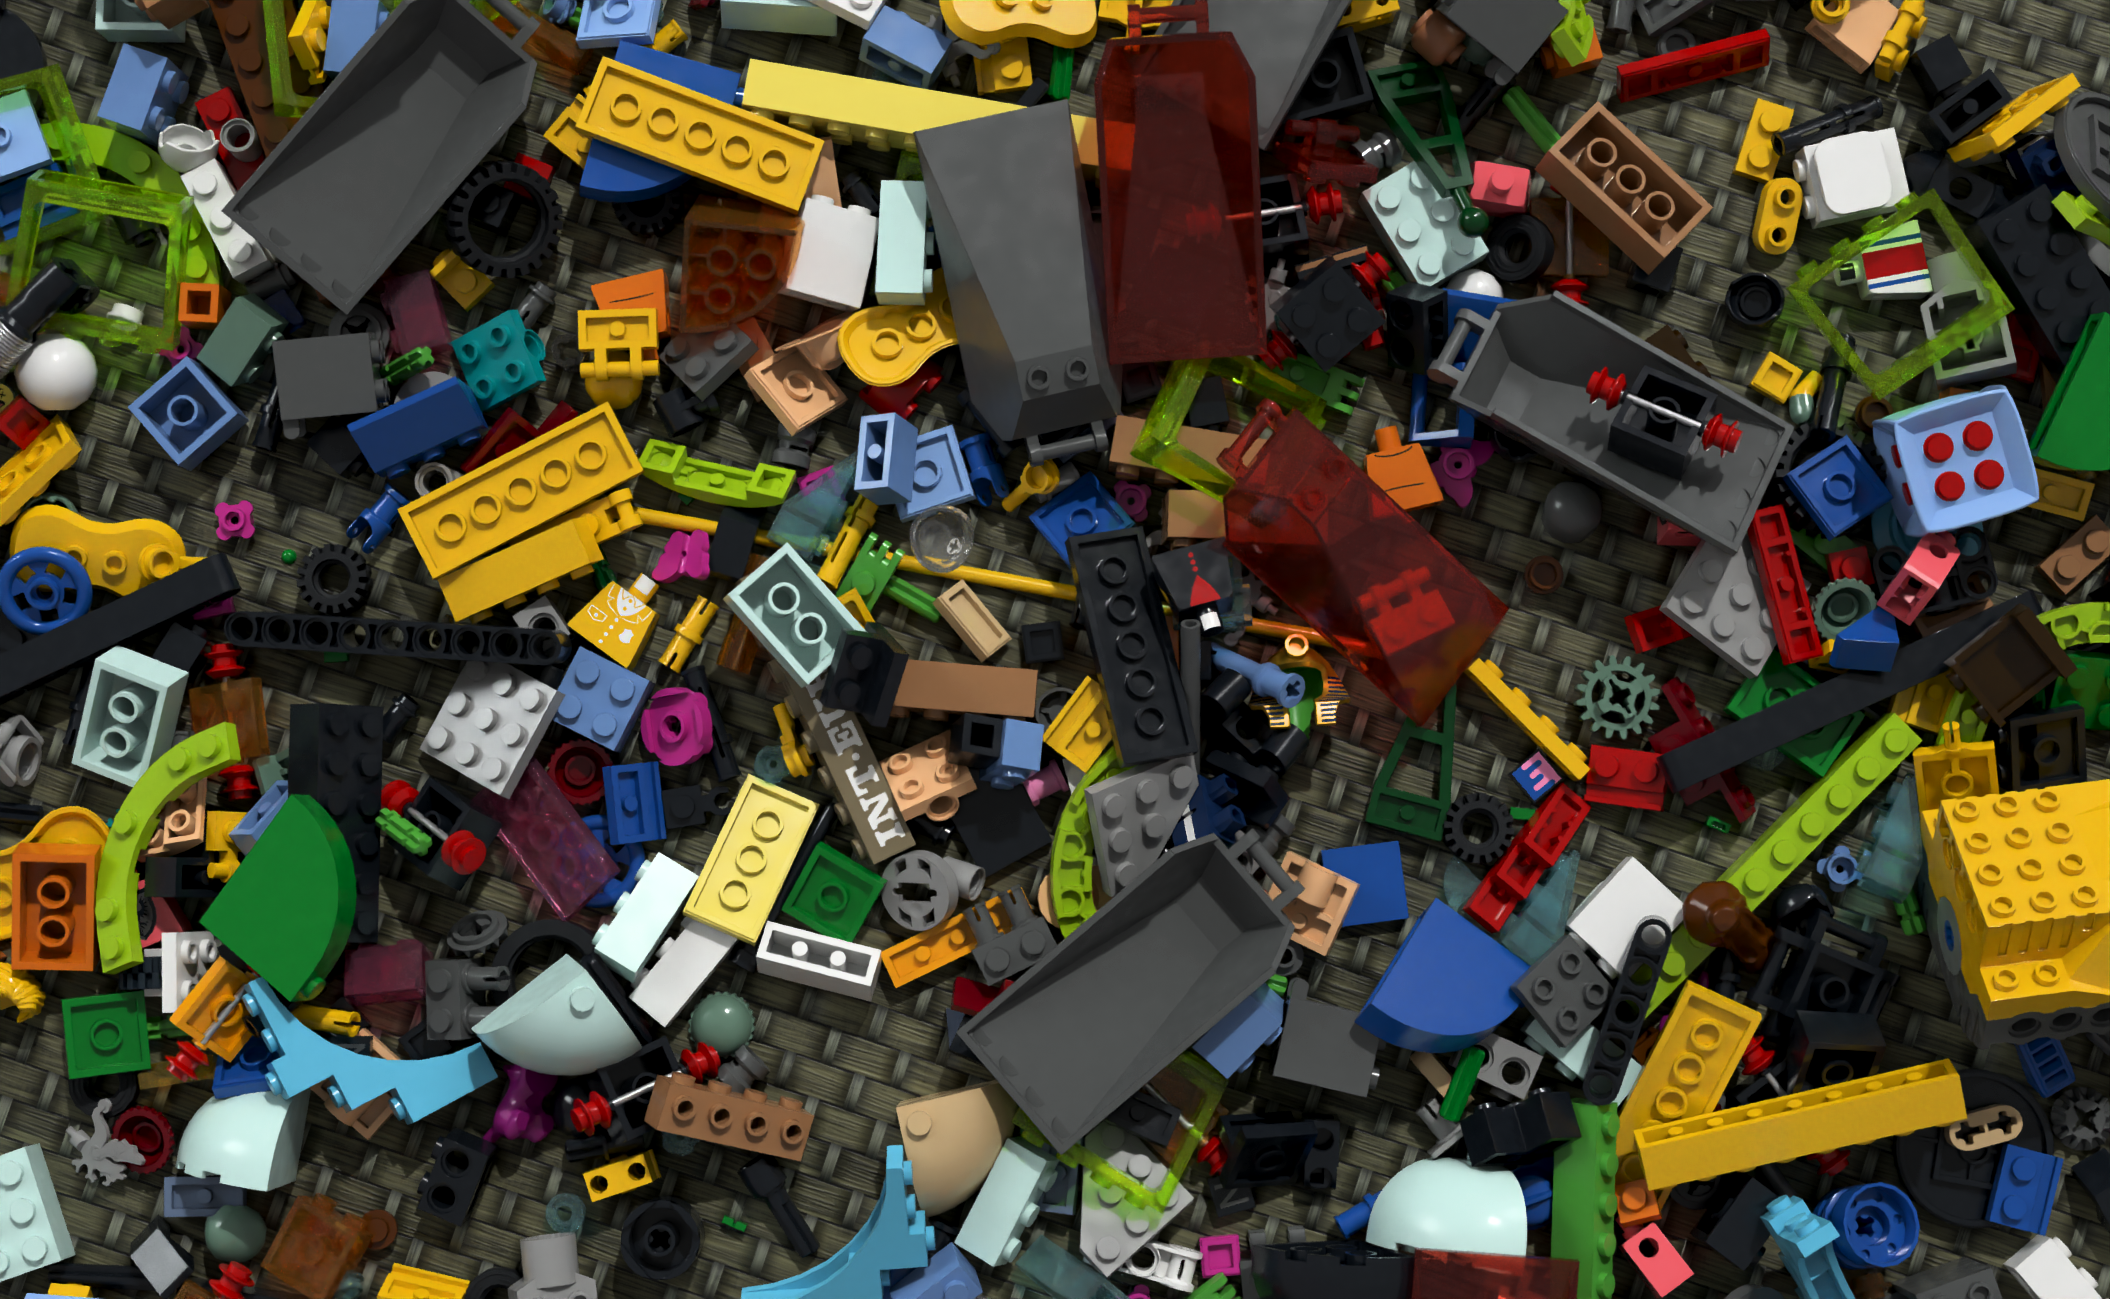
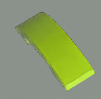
[639,438,796,508]

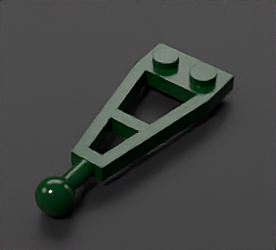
[1366,60,1489,238]
[1364,629,1466,842]

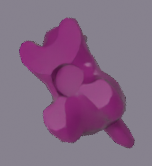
[482,1064,558,1143]

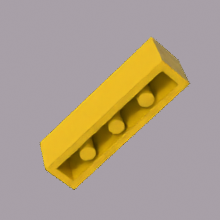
[437,516,604,624]

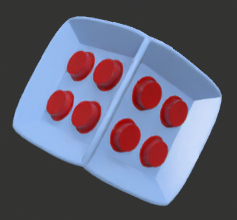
[1872,385,2039,537]

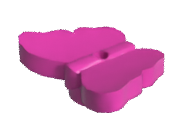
[1430,439,1495,508]
[652,529,710,583]

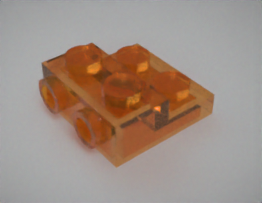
[260,1193,374,1299]

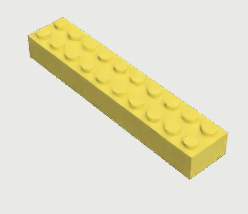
[742,59,1135,191]

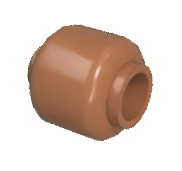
[1409,9,1467,66]

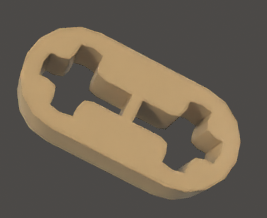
[1410,1051,1474,1109]
[1944,1104,2023,1151]

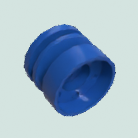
[1813,1182,1920,1270]

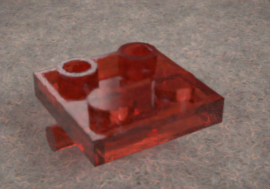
[1273,118,1379,188]

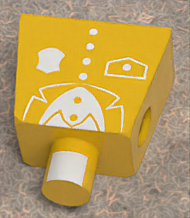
[567,573,660,671]

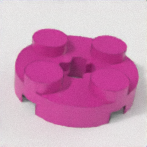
[641,687,713,766]

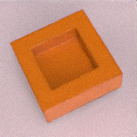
[1615,1178,1662,1228]

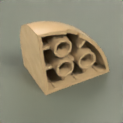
[896,1080,1018,1218]

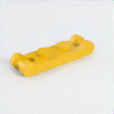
[509,488,643,546]

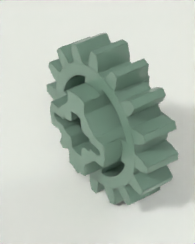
[1573,655,1660,740]

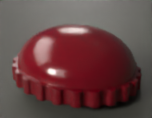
[547,738,613,806]
[111,1106,175,1174]

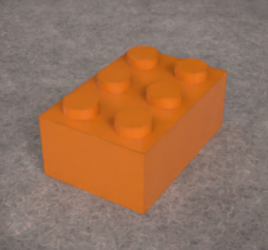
[11,843,102,971]

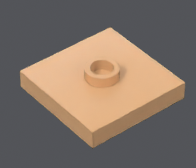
[743,346,848,436]

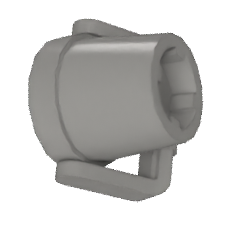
[0,715,44,787]

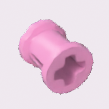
[1023,759,1069,807]

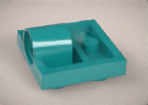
[451,310,547,413]

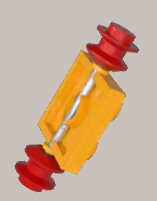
[165,956,261,1082]

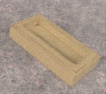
[932,579,1012,663]

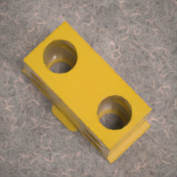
[1336,0,1400,33]
[583,1149,661,1202]

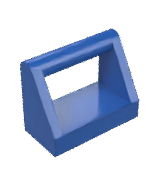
[1408,362,1475,449]

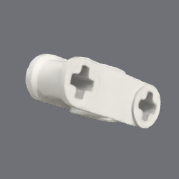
[1083,1240,1203,1293]

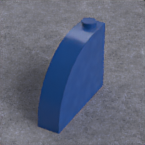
[580,40,745,203]
[1354,898,1531,1053]

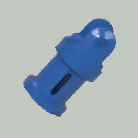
[958,433,1010,507]
[346,483,411,554]

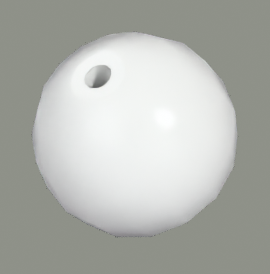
[14,333,98,411]

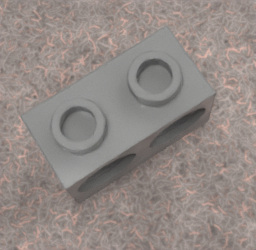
[1448,1033,1544,1102]

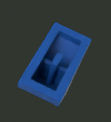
[1828,606,1899,672]

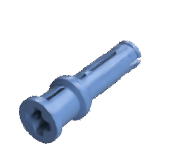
[1211,642,1305,708]

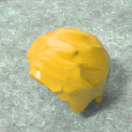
[0,962,46,1023]

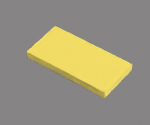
[683,774,820,946]

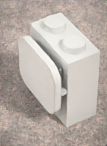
[1792,127,1912,229]
[778,194,879,312]
[1563,856,1683,980]

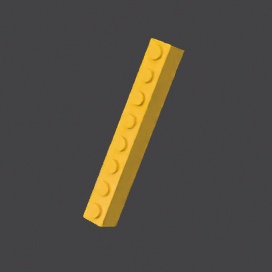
[1633,1058,1967,1191]

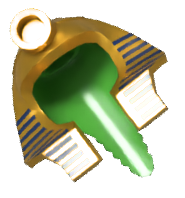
[1249,633,1351,740]

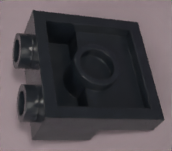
[1990,704,2087,792]

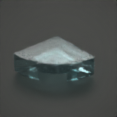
[1443,855,1481,911]

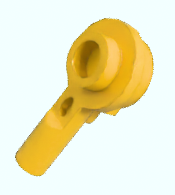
[1002,459,1060,512]
[137,543,207,582]
[773,703,815,778]

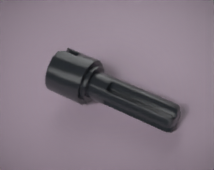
[737,1153,820,1258]

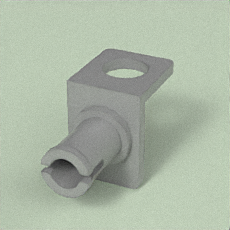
[1415,1097,1463,1159]

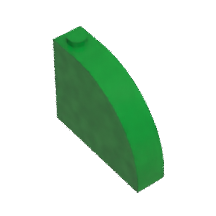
[2029,312,2110,471]
[199,794,357,1002]

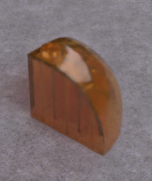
[679,195,805,333]

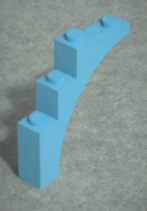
[242,977,498,1125]
[741,1145,935,1299]
[1760,1195,1855,1299]

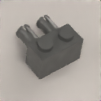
[962,884,1057,986]
[425,957,511,1040]

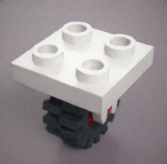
[119,931,217,1013]

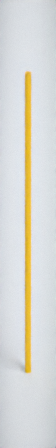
[571,499,1381,656]

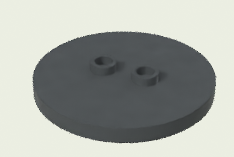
[2053,92,2110,219]

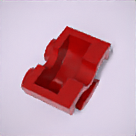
[859,357,944,421]

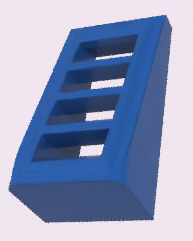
[2014,1037,2076,1098]

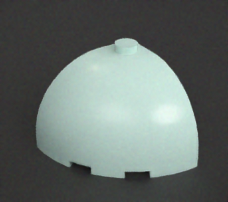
[471,954,642,1076]
[176,1087,311,1192]
[1366,1153,1527,1275]

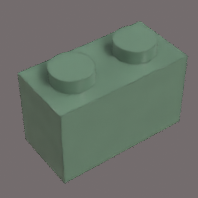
[196,293,289,387]

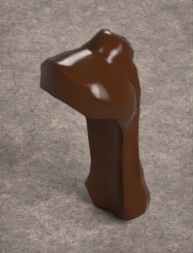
[1682,881,1776,974]

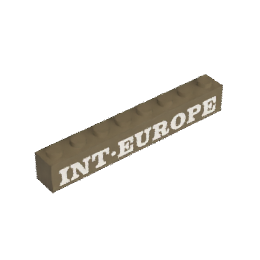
[736,573,916,865]

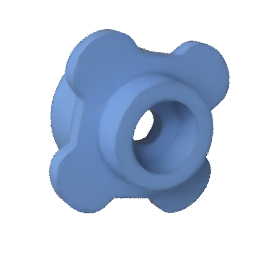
[543,0,577,24]
[1816,846,1863,892]

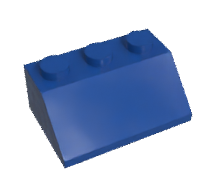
[347,376,489,479]

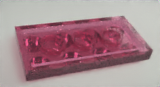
[472,755,621,921]

